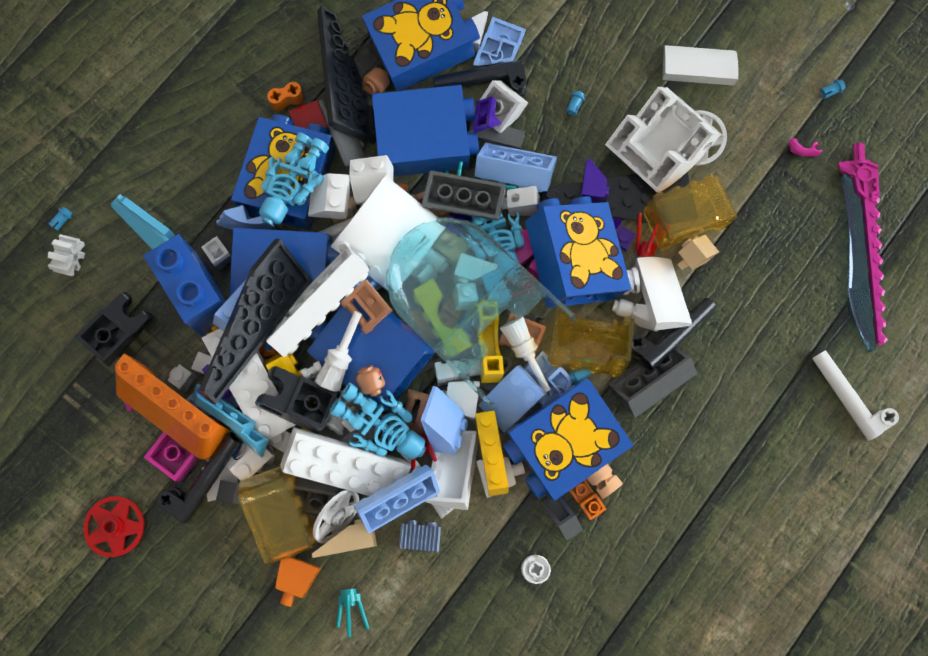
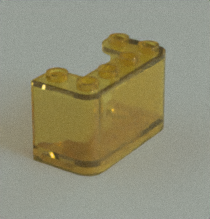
[643,174,737,251]
[547,305,635,377]
[238,467,316,565]

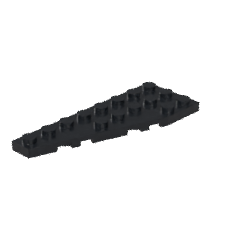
[317,6,377,144]
[541,172,698,226]
[199,238,312,404]

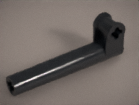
[433,60,526,96]
[629,298,716,371]
[157,433,241,523]

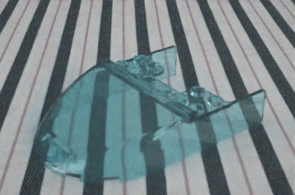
[386,218,576,406]

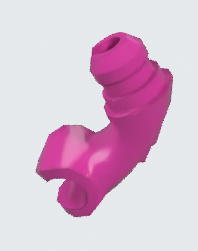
[788,138,822,157]

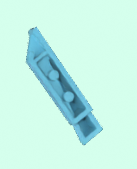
[111,194,175,250]
[193,384,269,458]

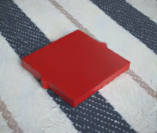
[289,100,328,129]

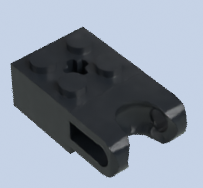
[74,292,154,367]
[255,366,338,434]

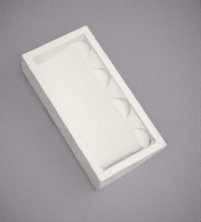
[662,45,738,86]
[634,257,692,331]
[426,431,479,510]

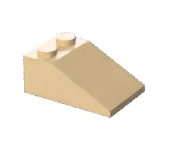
[312,519,377,558]

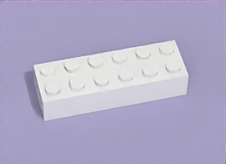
[266,246,369,357]
[202,328,295,439]
[280,427,411,496]

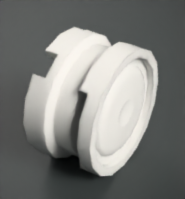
[623,267,640,295]
[521,555,551,584]

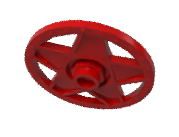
[83,496,144,557]

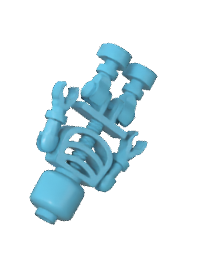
[259,132,329,226]
[461,211,524,280]
[329,382,426,460]

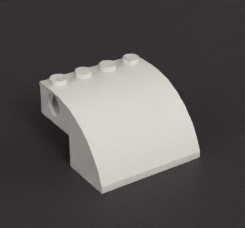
[605,87,721,193]
[331,176,446,294]

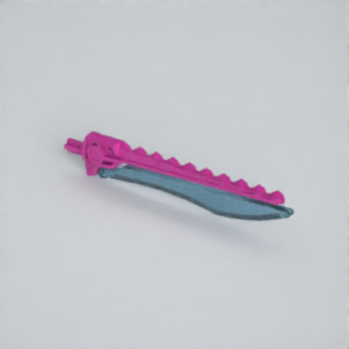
[837,142,887,352]

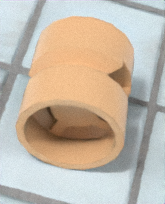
[587,464,623,499]

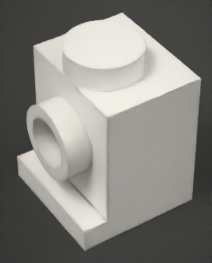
[167,364,197,392]

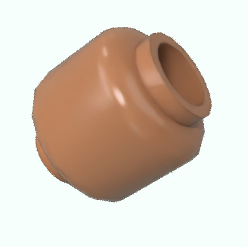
[363,67,390,94]
[355,365,385,397]

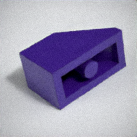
[581,159,609,203]

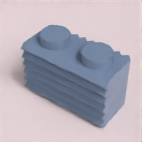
[398,520,441,552]

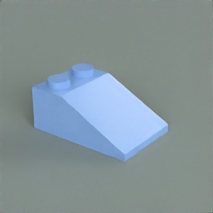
[479,365,547,434]
[421,386,468,455]

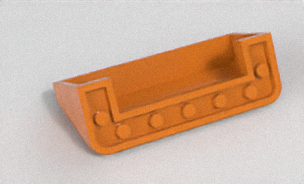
[115,353,232,460]

